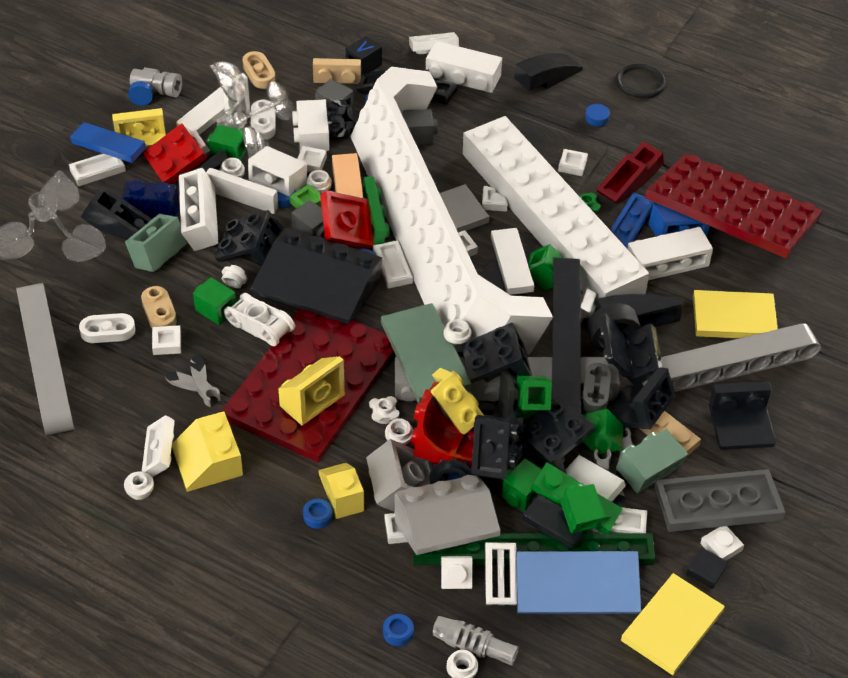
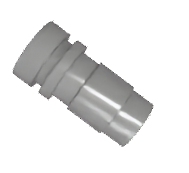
[130,67,182,97]

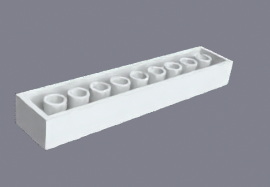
[463,116,649,306]

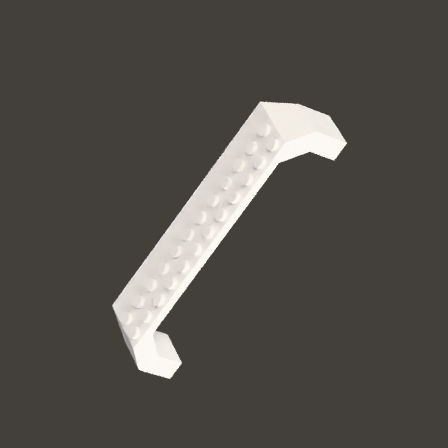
[350,67,553,355]

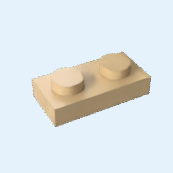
[313,58,361,84]
[639,411,701,455]

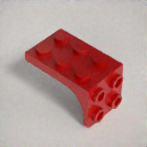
[410,382,492,478]

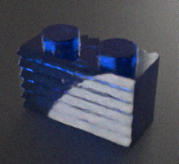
[122,180,179,219]

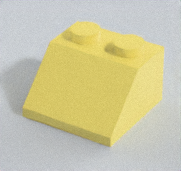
[278,356,345,426]
[171,411,243,492]

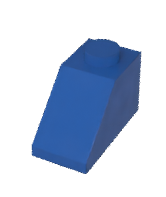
[648,203,710,237]

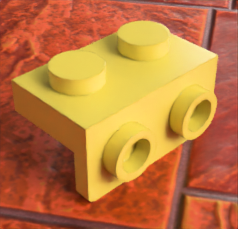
[112,108,166,149]
[431,368,484,434]

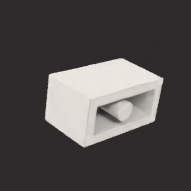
[292,99,329,151]
[248,146,307,196]

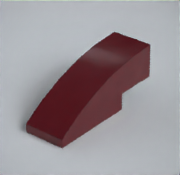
[596,141,664,204]

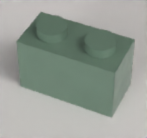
[125,214,187,272]
[616,428,688,494]

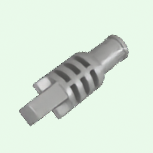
[433,616,519,666]

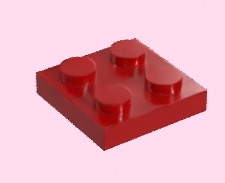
[142,123,208,188]
[320,190,374,250]

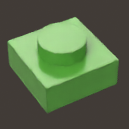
[289,184,321,209]

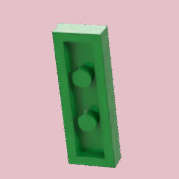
[362,177,389,248]
[530,462,623,533]

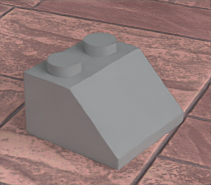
[366,439,433,512]

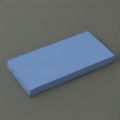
[516,551,641,614]

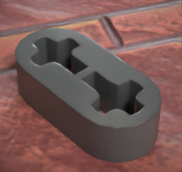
[582,363,611,413]

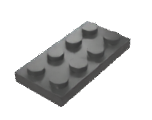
[655,469,786,532]

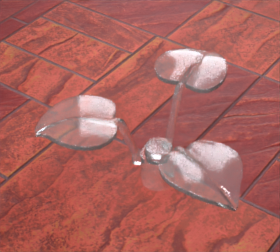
[209,62,295,158]
[0,170,106,262]

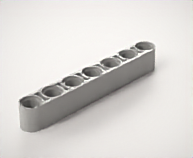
[16,283,74,436]
[642,324,821,392]

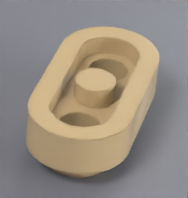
[243,51,275,89]
[141,286,177,329]

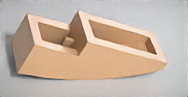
[332,153,363,198]

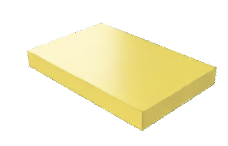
[693,290,778,338]
[621,573,725,675]

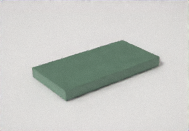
[381,303,472,403]

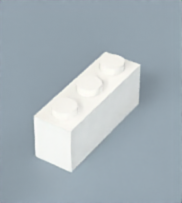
[426,41,502,93]
[179,168,218,251]
[627,227,713,280]

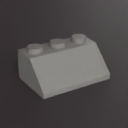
[395,475,500,555]

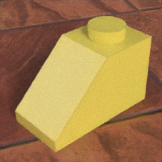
[318,463,364,519]

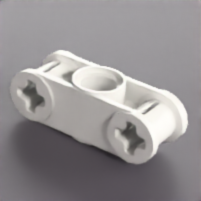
[224,293,296,346]

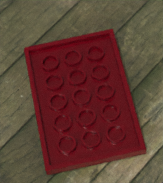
[645,154,822,258]
[221,309,395,463]

